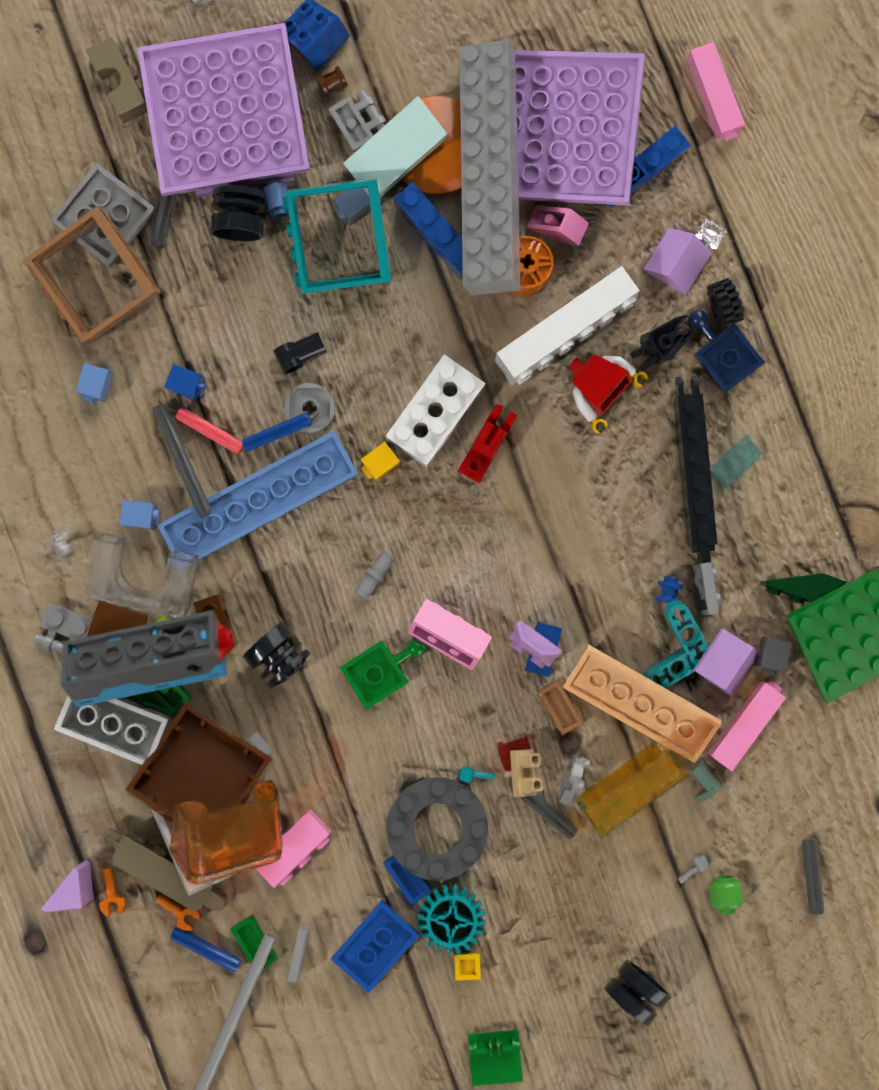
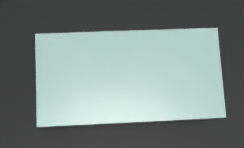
[343,96,449,197]

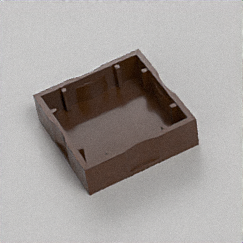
[125,702,273,850]

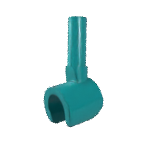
[458,766,495,783]

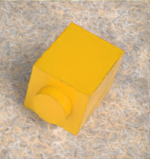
[361,441,401,482]

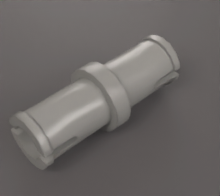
[354,550,396,600]

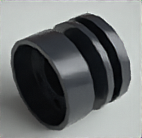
[210,185,265,242]
[242,622,311,689]

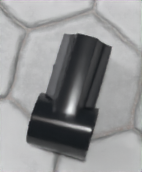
[273,332,327,374]

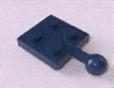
[688,309,765,394]

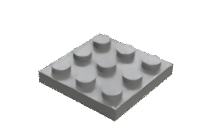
[50,162,156,268]

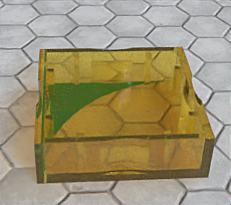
[575,741,690,838]

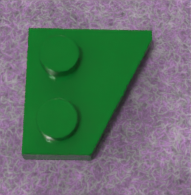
[125,685,193,715]

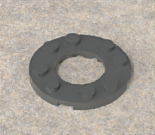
[387,777,488,881]

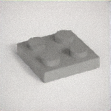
[692,562,721,615]

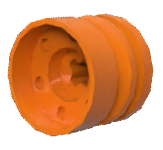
[509,236,553,297]

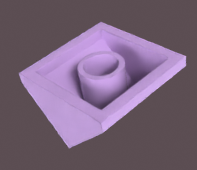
[643,227,711,296]
[693,628,759,697]
[41,860,94,912]

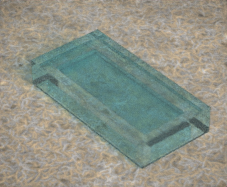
[710,436,763,488]

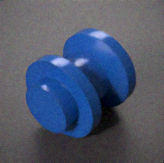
[655,576,683,603]

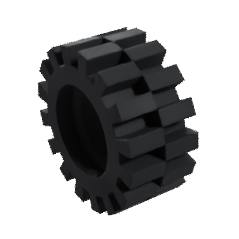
[707,278,744,328]

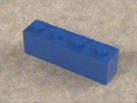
[394,182,463,280]

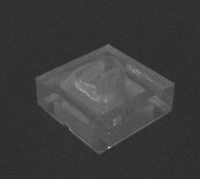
[696,218,727,252]

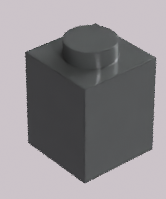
[755,636,792,676]

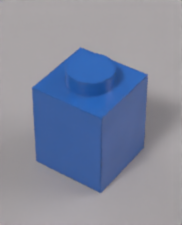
[164,364,206,401]

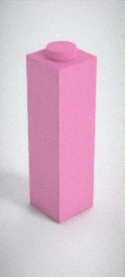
[686,42,745,141]
[707,681,786,771]

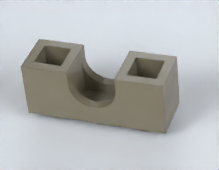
[86,37,147,124]

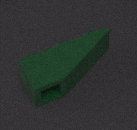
[759,573,847,605]

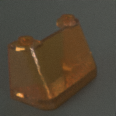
[169,780,283,885]

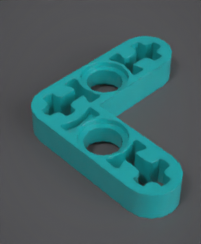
[643,600,709,688]

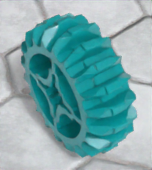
[417,884,486,955]

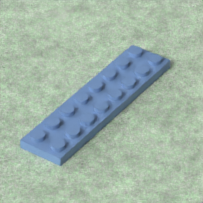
[157,430,358,569]

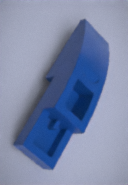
[608,125,691,208]

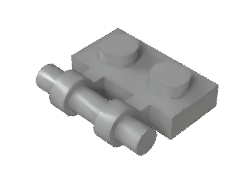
[328,90,387,153]
[33,603,92,653]

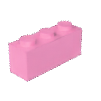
[407,599,492,671]
[253,809,331,888]

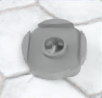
[285,383,335,434]
[558,754,590,807]

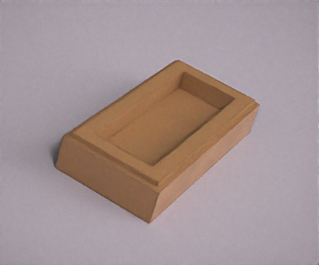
[537,679,584,736]

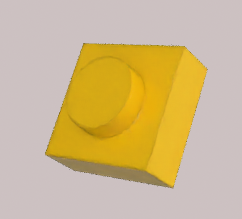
[454,952,481,981]

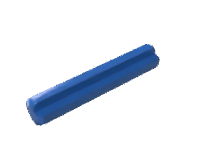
[242,413,312,452]
[170,926,241,972]

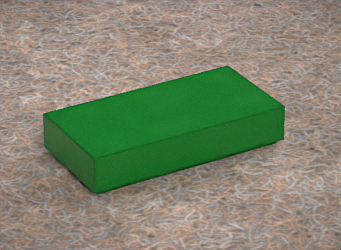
[230,914,279,968]

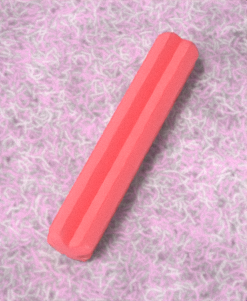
[176,407,244,454]

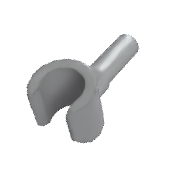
[678,853,708,884]

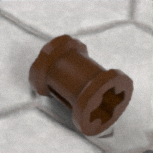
[316,66,348,97]

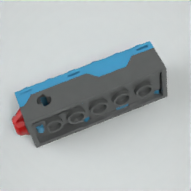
[61,610,235,707]

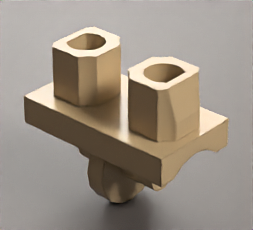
[504,749,543,797]

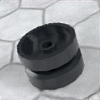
[604,959,671,1026]

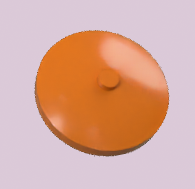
[400,96,462,196]

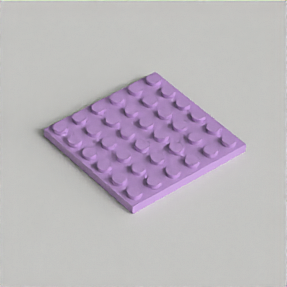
[137,23,310,196]
[514,50,645,205]

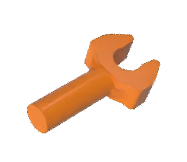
[99,867,127,917]
[156,893,201,931]

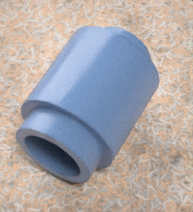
[262,180,289,219]

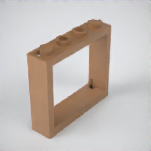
[25,206,162,344]

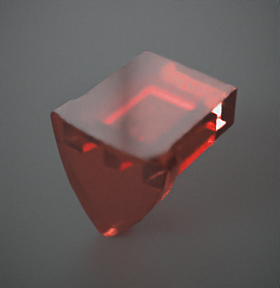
[497,736,531,771]

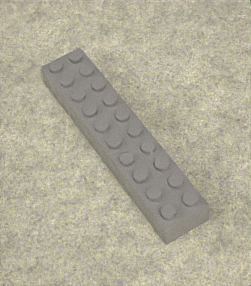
[460,39,521,296]

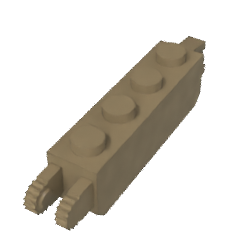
[99,828,228,912]

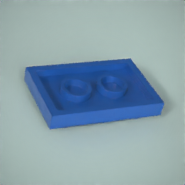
[331,899,420,993]

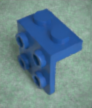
[284,0,350,71]

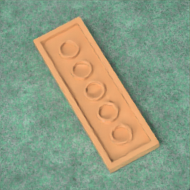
[563,644,722,763]

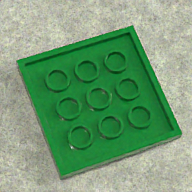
[786,569,879,703]

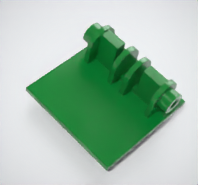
[468,1029,523,1086]

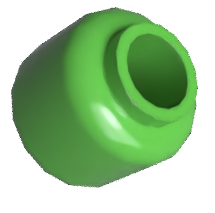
[709,875,743,914]

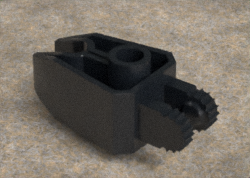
[630,315,695,371]

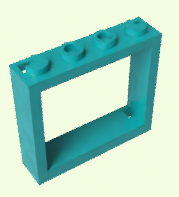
[282,178,391,294]

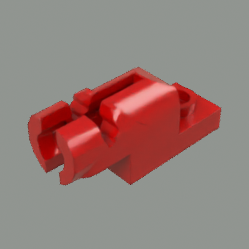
[457,404,517,484]

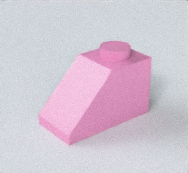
[527,205,589,246]

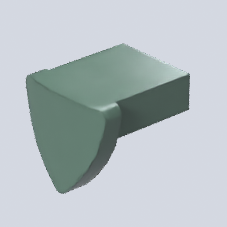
[692,758,722,803]

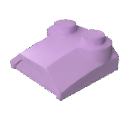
[508,620,562,669]

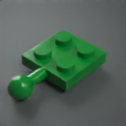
[339,638,427,710]

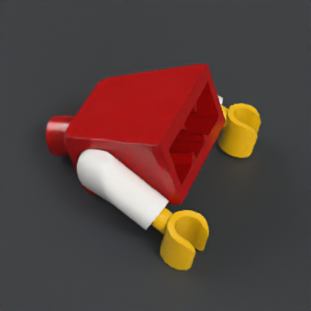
[569,355,648,434]

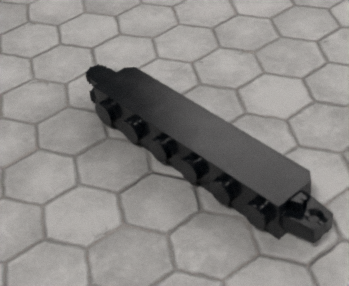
[673,375,718,564]

